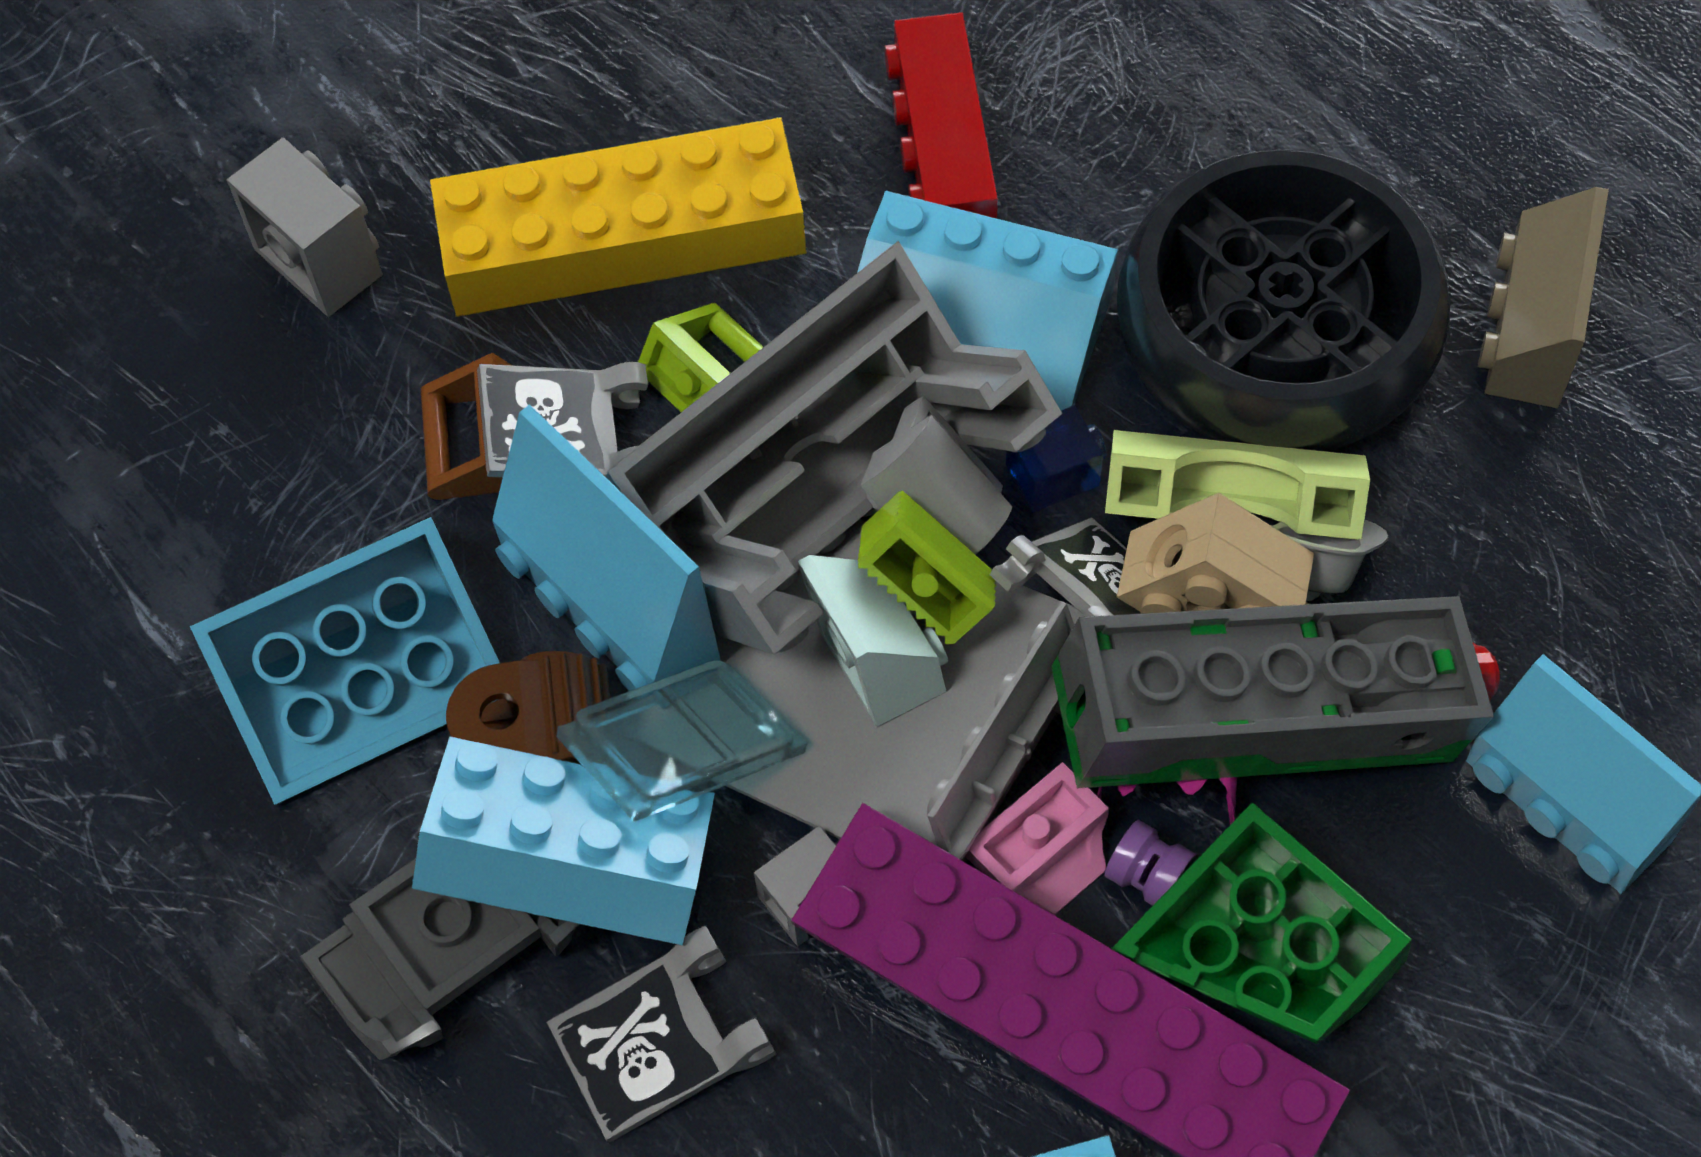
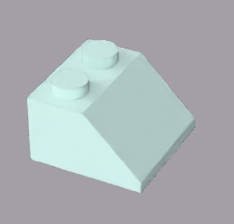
[798,555,948,727]

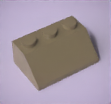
[1478,187,1609,408]

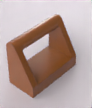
[421,352,513,500]

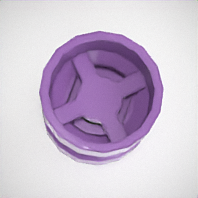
[1104,819,1198,906]

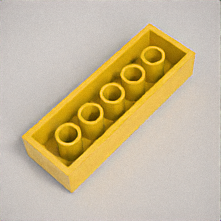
[430,117,806,317]

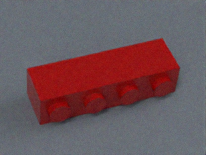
[885,12,998,219]

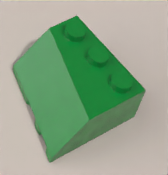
[1112,803,1412,1044]

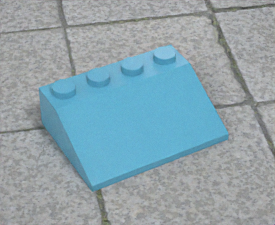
[857,191,1118,437]
[492,404,722,712]
[190,517,500,804]

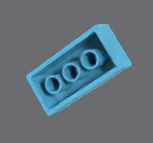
[412,737,715,945]

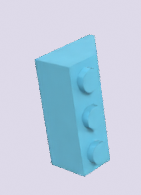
[1466,654,1701,894]

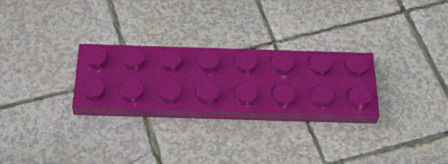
[791,802,1350,1157]

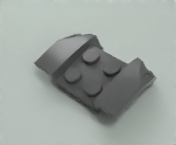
[300,858,580,1060]

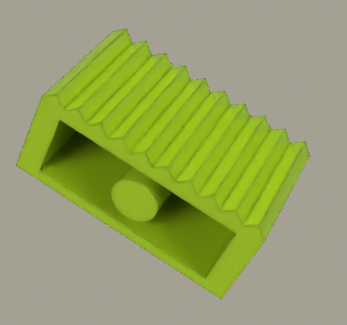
[858,490,997,644]

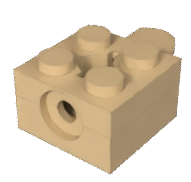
[1117,493,1314,614]

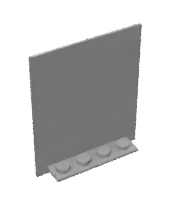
[613,503,1084,863]

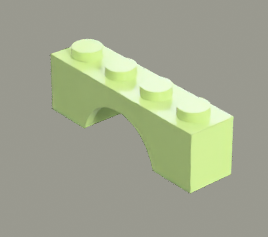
[1105,430,1370,540]

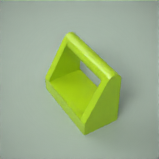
[638,303,763,412]

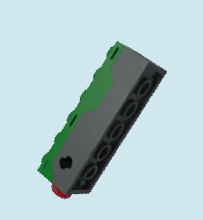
[1051,596,1500,788]

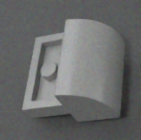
[860,395,1012,555]

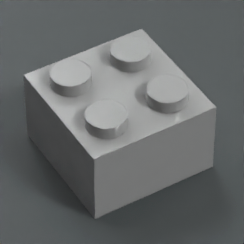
[227,137,383,317]

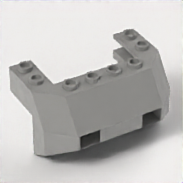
[606,241,1062,655]

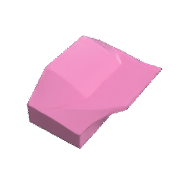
[965,762,1109,915]

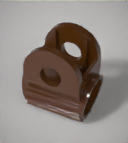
[446,651,619,771]

